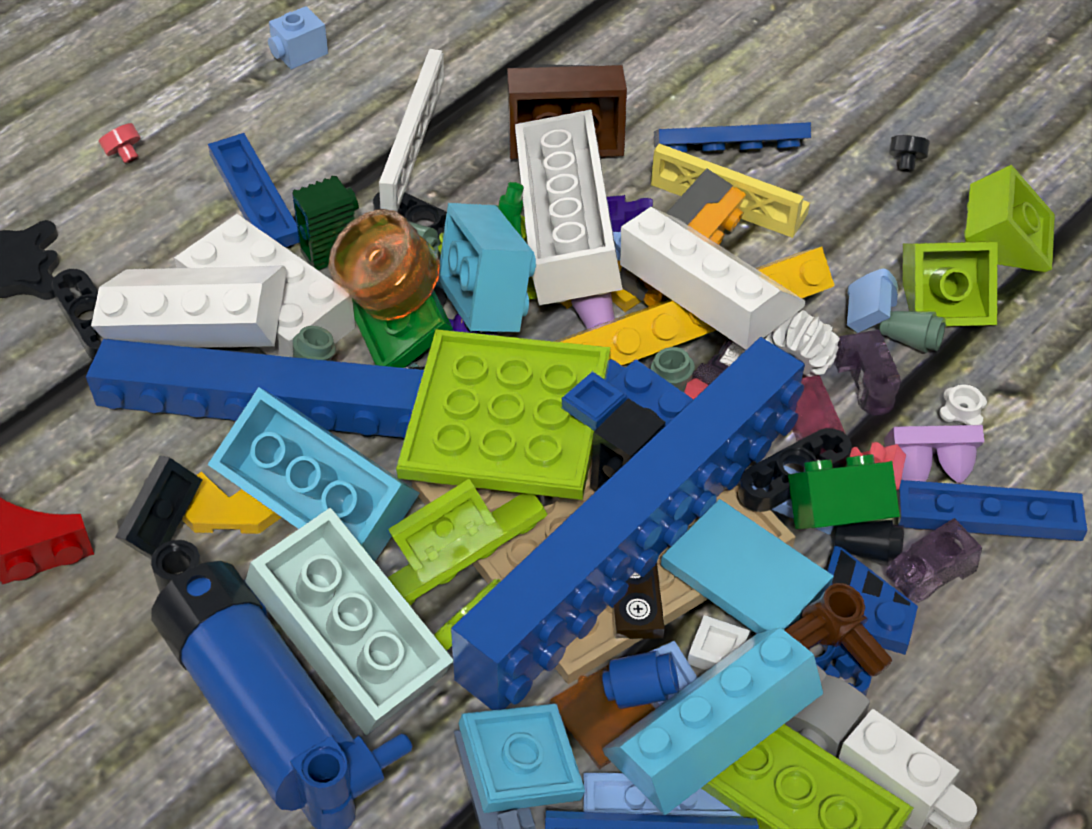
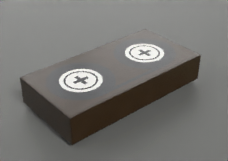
[612,563,665,639]

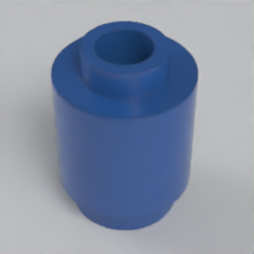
[602,651,679,709]

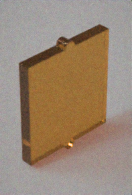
[550,664,655,769]

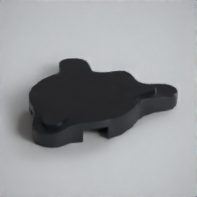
[0,220,59,300]

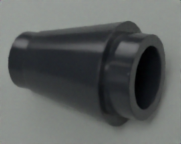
[835,520,904,566]

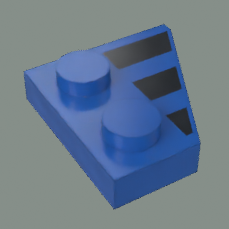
[827,546,918,655]

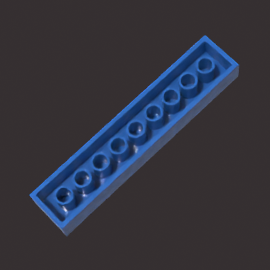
[451,337,805,710]

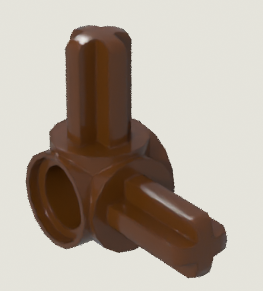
[784,583,892,676]

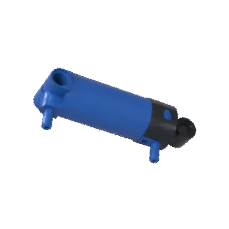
[151,540,412,829]

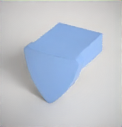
[847,268,898,333]

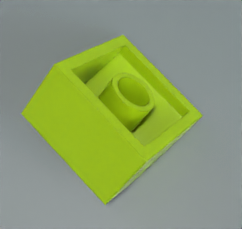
[964,165,1055,272]
[903,242,998,326]

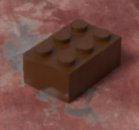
[507,65,627,159]

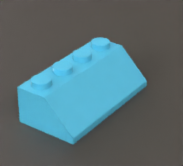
[602,627,824,815]

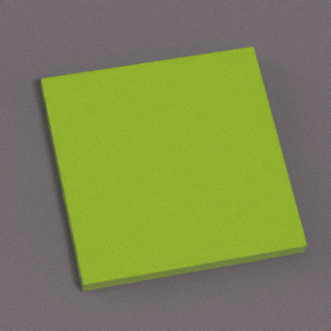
[396,329,611,500]

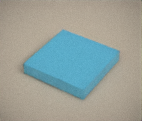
[458,704,585,813]

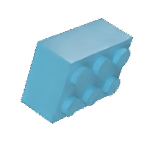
[437,203,536,332]

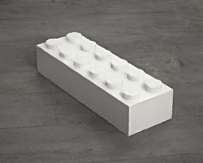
[515,110,623,305]

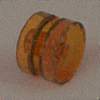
[328,209,440,321]

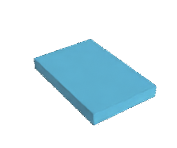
[661,499,834,634]

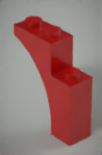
[0,498,94,585]

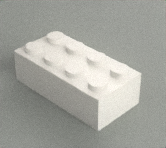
[174,214,355,357]

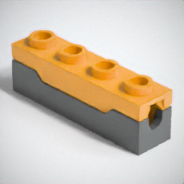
[620,168,746,306]

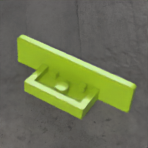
[387,479,547,606]

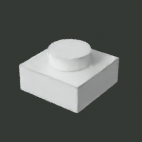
[688,615,750,671]

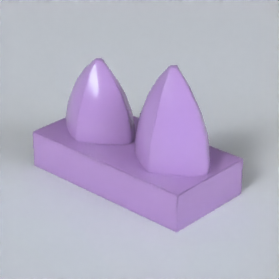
[884,425,984,483]

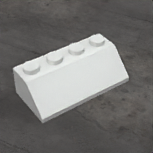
[620,207,805,350]
[91,265,287,348]

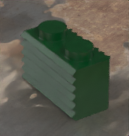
[292,176,361,270]

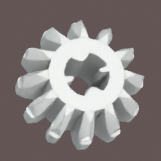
[765,310,840,378]

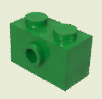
[788,454,900,529]

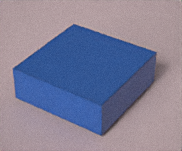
[562,371,627,431]

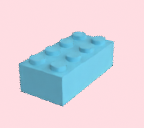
[208,387,420,562]

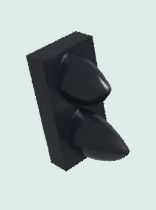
[115,456,203,559]

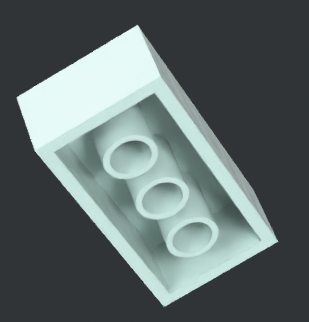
[245,507,453,736]

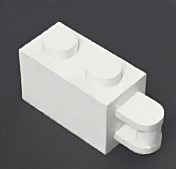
[838,709,977,829]

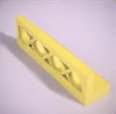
[651,144,810,238]

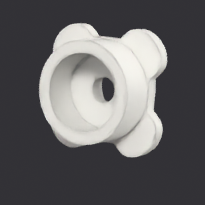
[940,385,987,425]

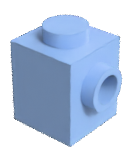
[268,6,328,69]

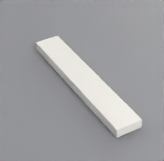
[379,49,444,215]

